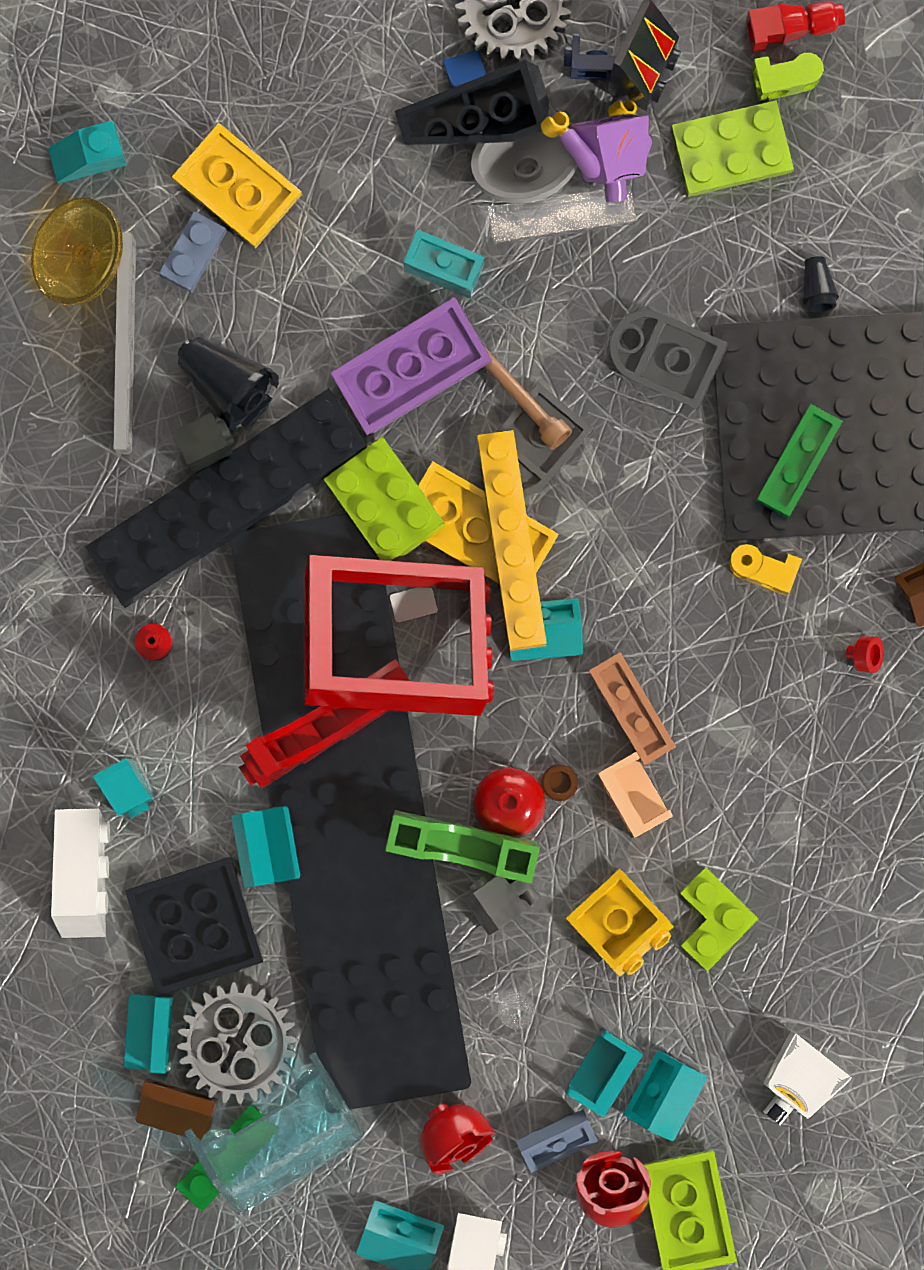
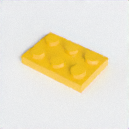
[172,123,302,249]

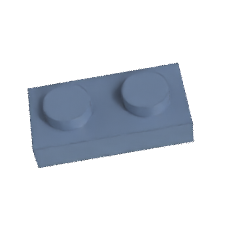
[159,211,227,293]
[516,1110,598,1173]

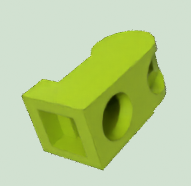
[751,52,824,102]

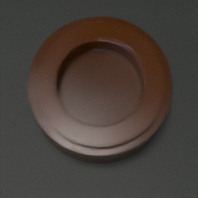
[541,764,578,801]

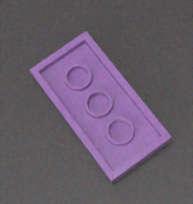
[331,297,493,436]

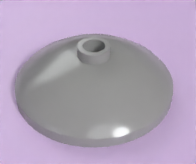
[471,127,578,203]

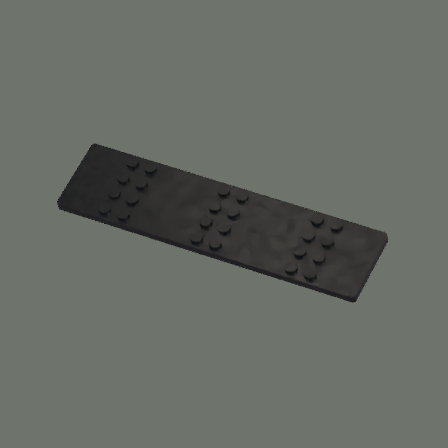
[230,513,471,1113]

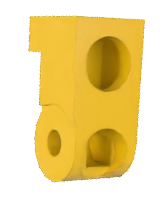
[729,544,802,596]

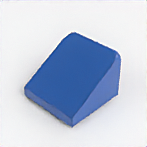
[443,50,486,88]

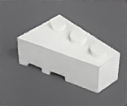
[51,809,110,938]
[447,1213,507,1270]

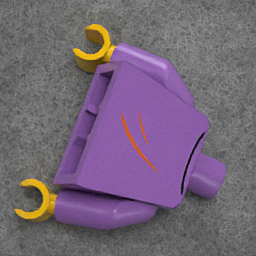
[541,100,652,202]

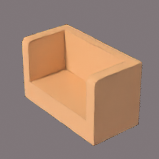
[596,752,673,838]

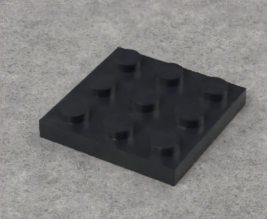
[125,856,264,996]

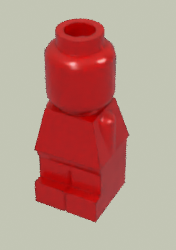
[746,0,845,53]

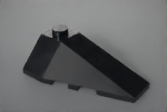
[395,60,549,146]

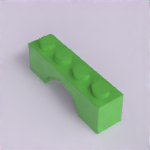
[386,810,540,884]

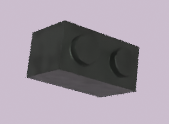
[172,413,236,475]

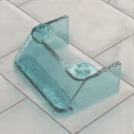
[184,1052,364,1212]

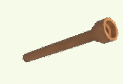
[484,347,572,450]

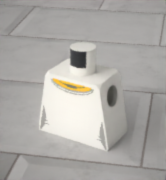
[763,1031,852,1126]

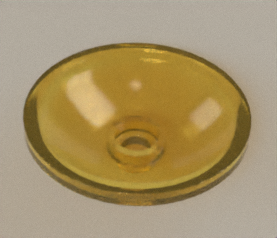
[31,198,123,306]

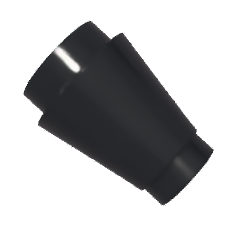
[803,256,839,313]

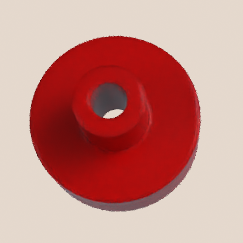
[135,624,173,661]
[846,636,884,673]

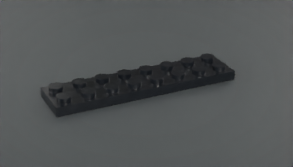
[85,388,368,608]

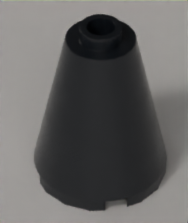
[178,337,279,432]

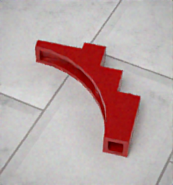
[239,659,410,788]

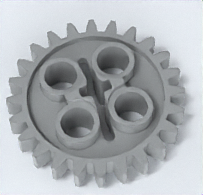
[455,0,572,63]
[177,982,298,1104]

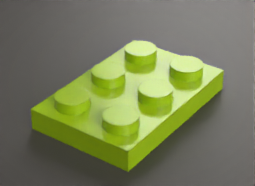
[671,100,794,197]
[324,436,446,561]
[643,1150,737,1270]

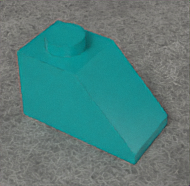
[48,120,127,184]
[93,758,155,819]

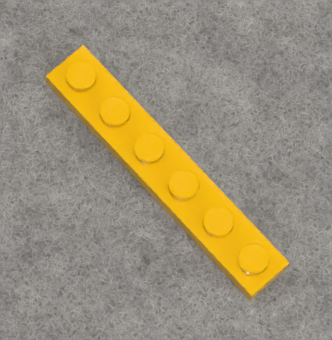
[477,430,547,651]

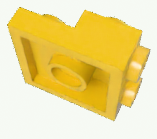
[566,869,673,977]

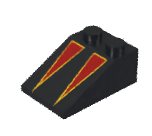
[608,0,682,111]

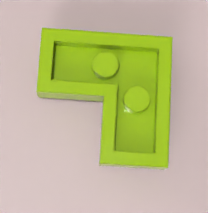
[679,867,759,972]

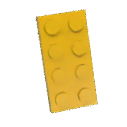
[418,461,559,585]

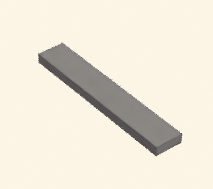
[113,232,136,455]

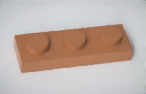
[588,652,676,766]

